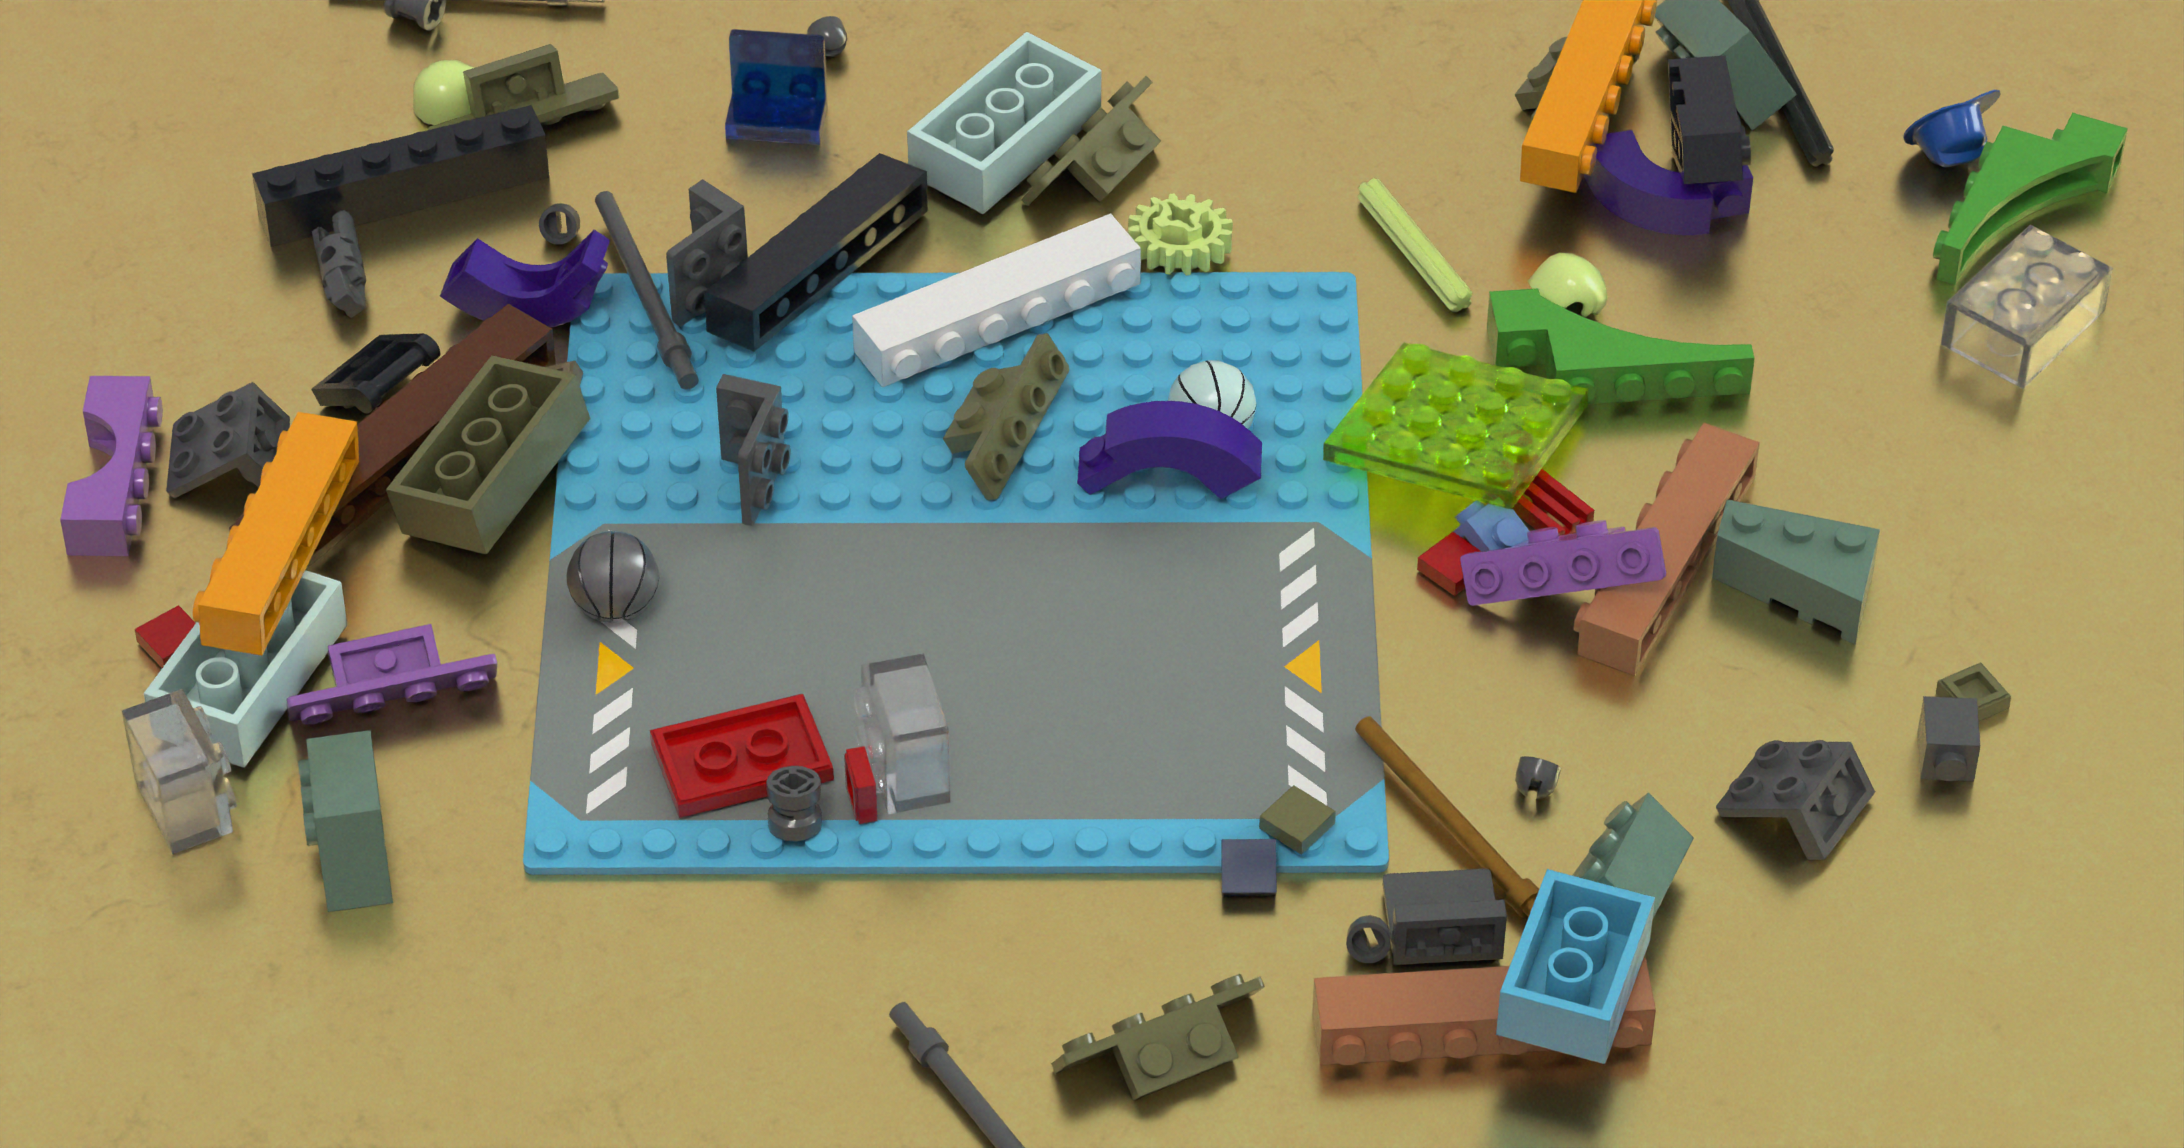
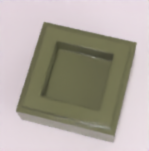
[1936,662,2011,721]
[1259,785,1336,855]

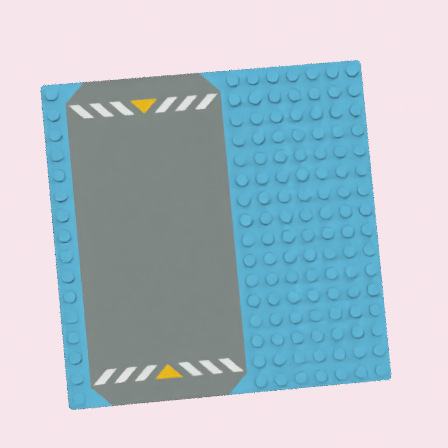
[523,272,1389,875]

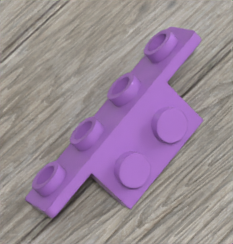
[1460,520,1666,606]
[287,624,498,724]

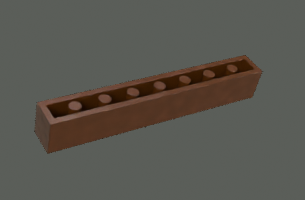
[229,304,556,569]

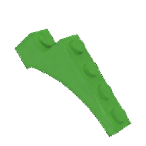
[1933,112,2128,285]
[1487,288,1755,406]

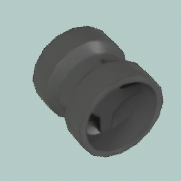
[766,766,822,841]

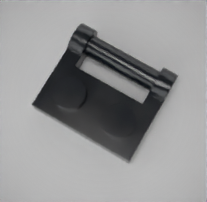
[311,333,441,414]

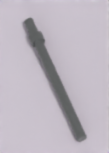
[595,191,699,389]
[889,1002,1025,1148]

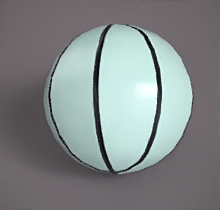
[1168,360,1256,429]

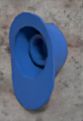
[1903,90,2001,167]

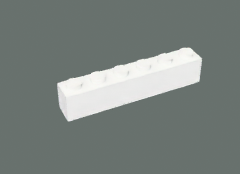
[852,213,1141,387]

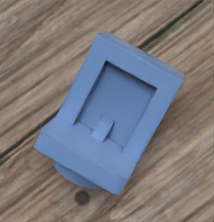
[1453,494,1529,551]

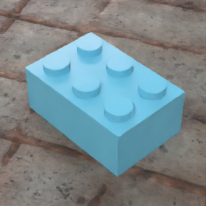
[1496,869,1655,1064]

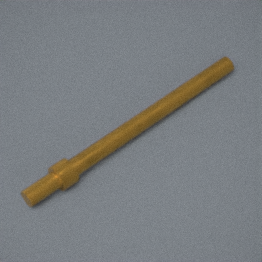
[1355,716,1539,917]

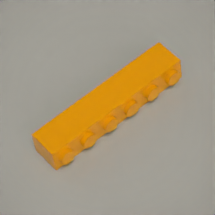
[1520,0,1657,193]
[193,412,359,656]

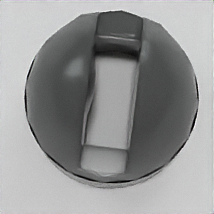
[807,16,847,57]
[539,203,580,244]
[1515,756,1561,799]
[1346,915,1391,963]

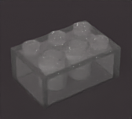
[1941,225,2113,389]

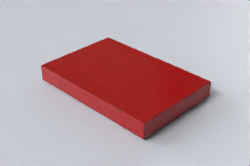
[650,694,834,818]

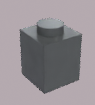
[1918,696,1981,782]

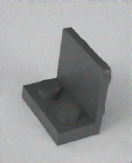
[666,179,748,327]
[716,374,791,526]
[166,382,290,498]
[1716,740,1875,860]
[1382,869,1507,965]

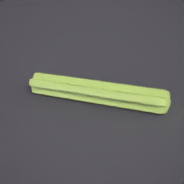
[1358,178,1472,313]

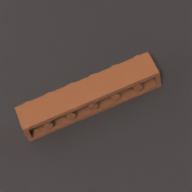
[1574,422,1760,676]
[1312,958,1656,1065]

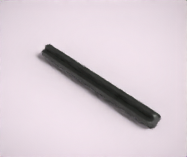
[1728,0,1834,167]

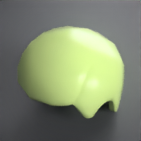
[413,60,474,125]
[1528,253,1608,317]

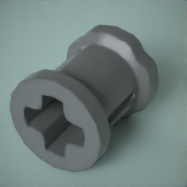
[384,0,446,31]

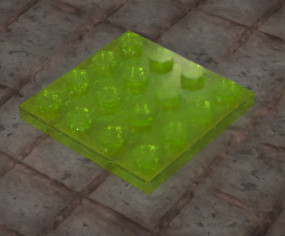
[1323,342,1589,510]

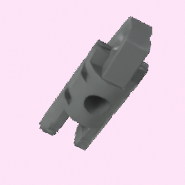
[312,210,366,318]

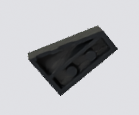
[1668,56,1751,184]

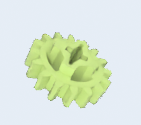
[1128,193,1233,275]

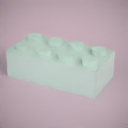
[907,32,1101,214]
[144,570,347,768]

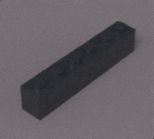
[252,105,550,247]
[704,153,928,352]

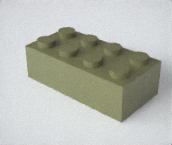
[386,355,590,554]

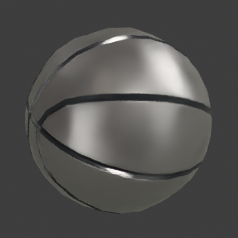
[566,531,659,623]

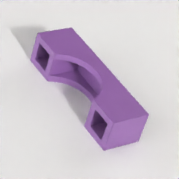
[60,376,163,556]

